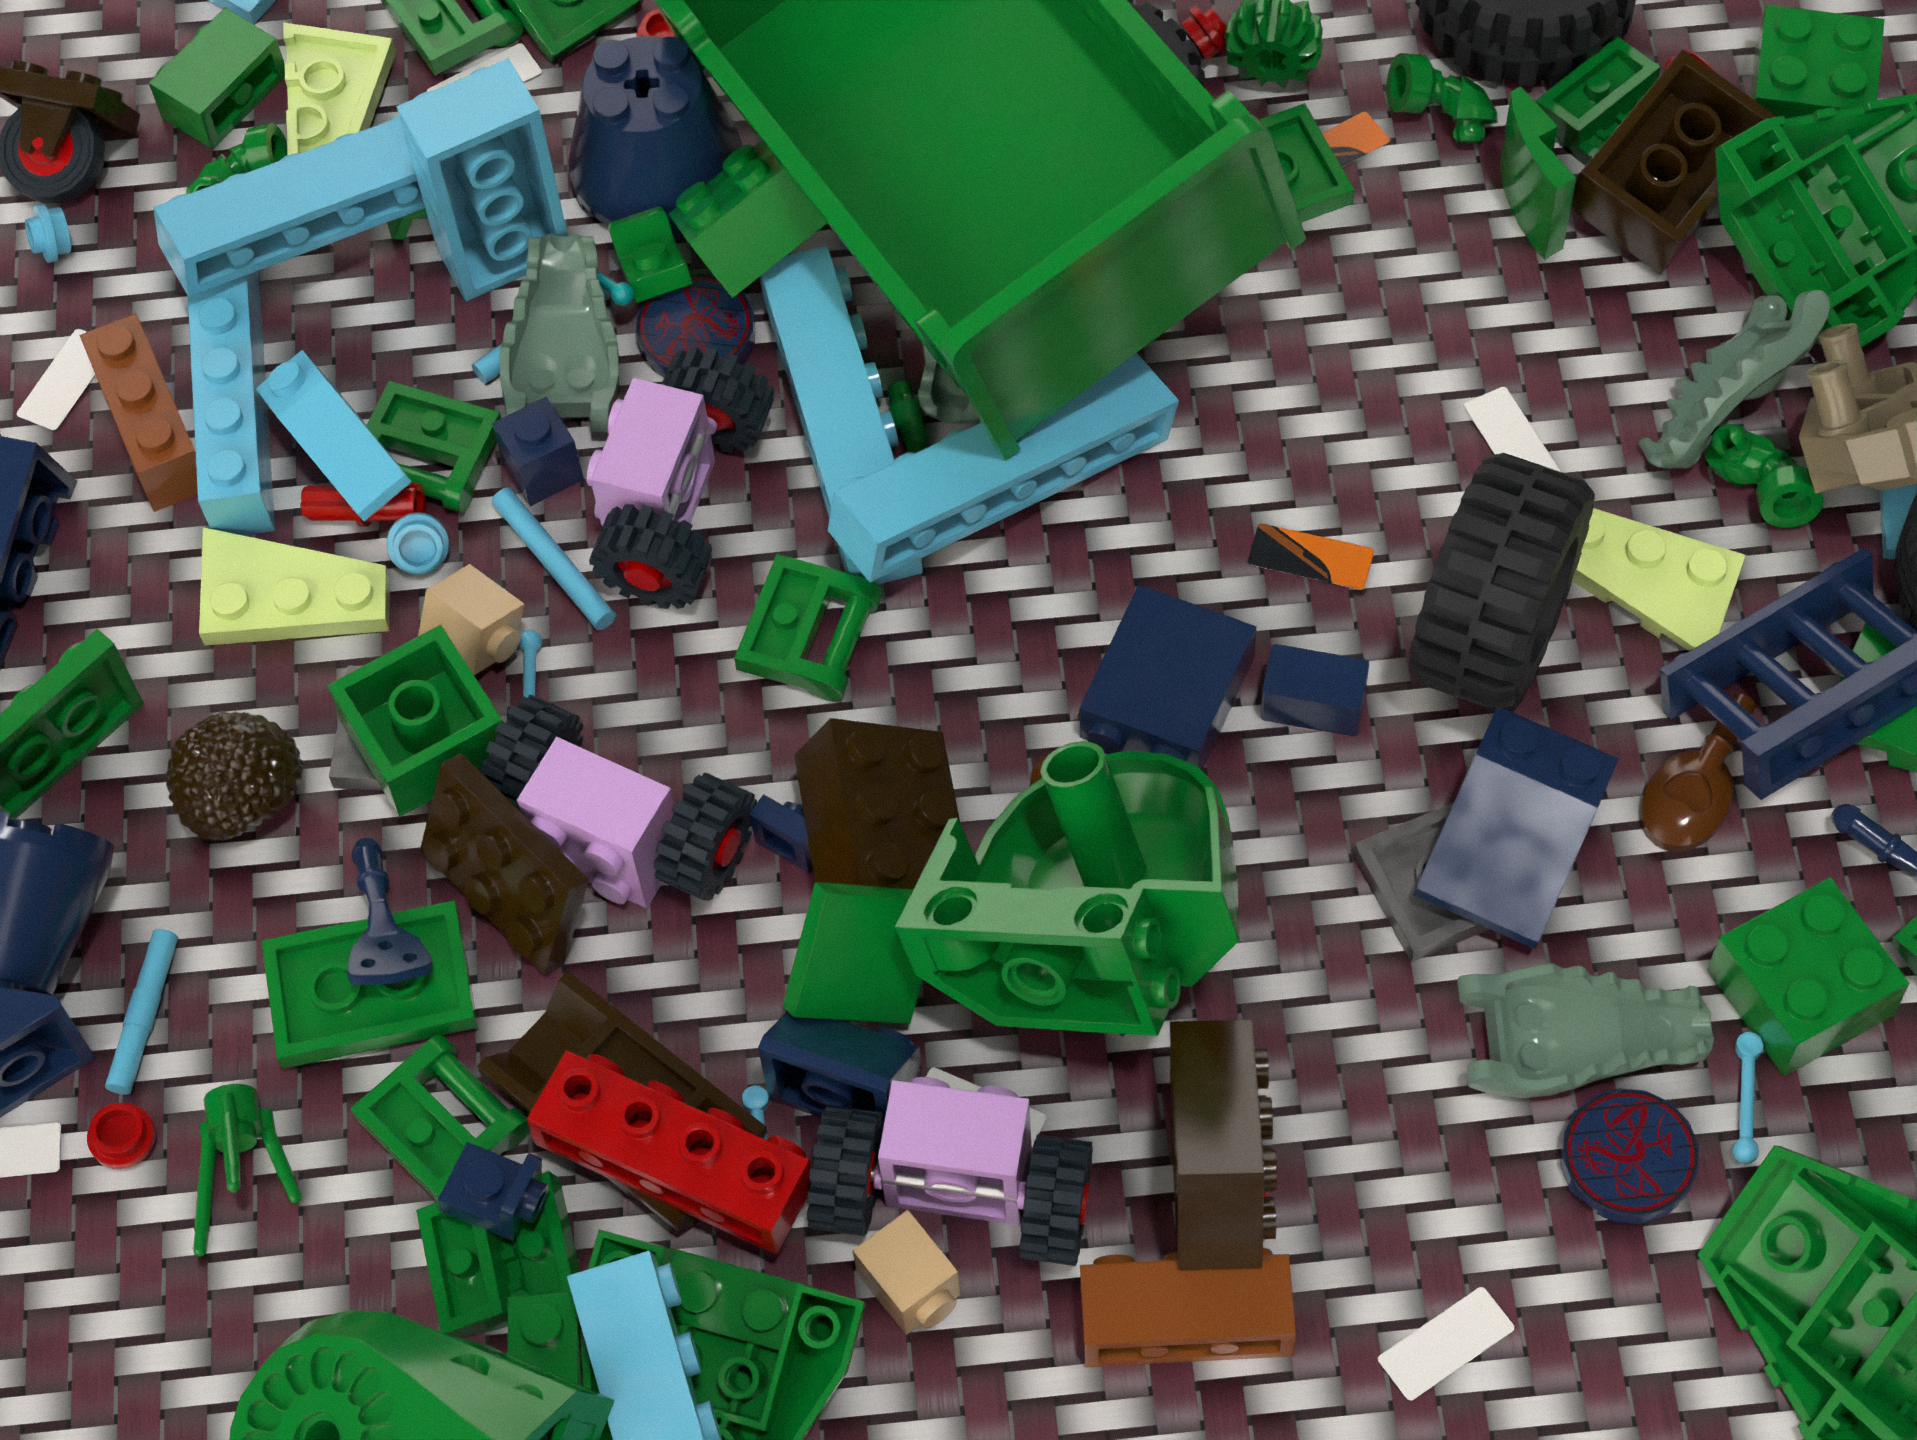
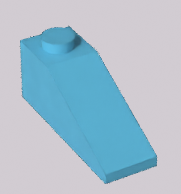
[255,350,412,521]

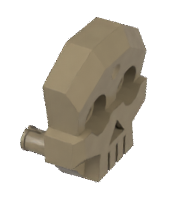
[1799,323,1917,494]

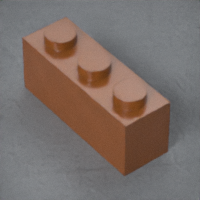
[79,313,198,512]
[1080,1248,1296,1368]

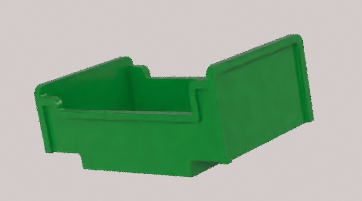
[653,0,1306,460]

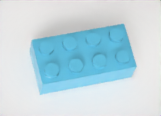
[396,58,568,302]

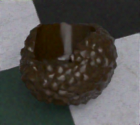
[165,712,304,840]

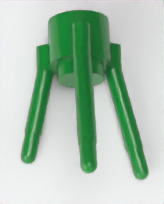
[193,1084,302,1257]

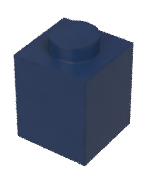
[492,396,584,507]

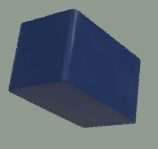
[1261,644,1369,736]

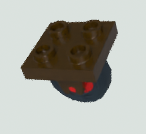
[0,60,141,203]

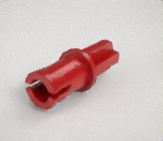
[300,483,426,527]

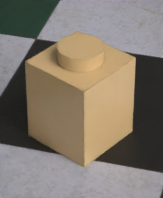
[418,564,524,675]
[852,1210,961,1335]

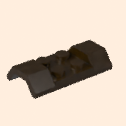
[477,971,768,1231]

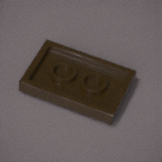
[420,753,589,976]

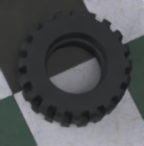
[1416,0,1636,87]
[1409,453,1595,711]

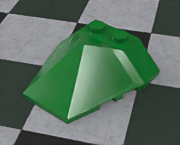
[1715,93,1917,347]
[1698,1145,1917,1440]

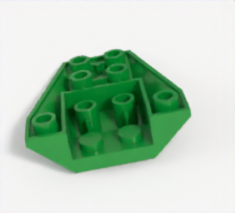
[581,1230,866,1440]

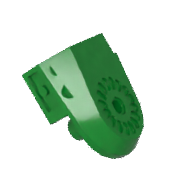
[895,741,1239,1036]
[229,1310,615,1440]

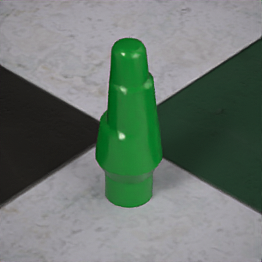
[887,381,928,453]

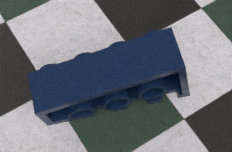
[0,436,78,669]

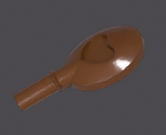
[1640,693,1756,852]

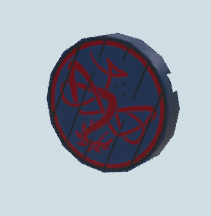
[636,274,755,377]
[1560,1088,1699,1224]

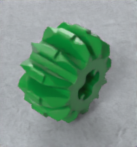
[1225,0,1323,88]

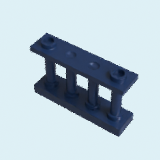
[1659,548,1917,800]

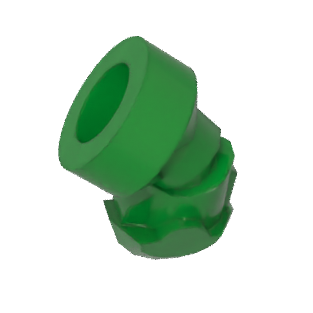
[1386,53,1498,143]
[186,123,288,194]
[1706,424,1824,528]

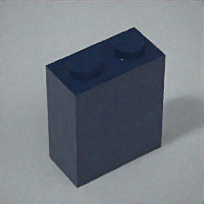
[1079,584,1257,771]

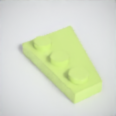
[283,22,396,155]
[1572,508,1746,651]
[199,527,390,646]

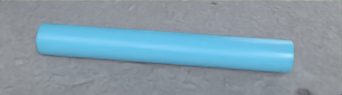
[492,488,616,630]

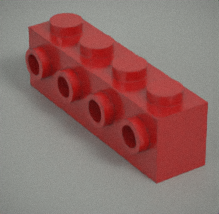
[526,1050,811,1255]

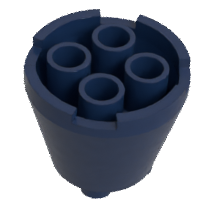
[568,36,742,239]
[0,811,115,995]

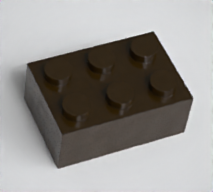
[1570,49,1778,274]
[794,718,960,889]
[1170,1020,1277,1270]

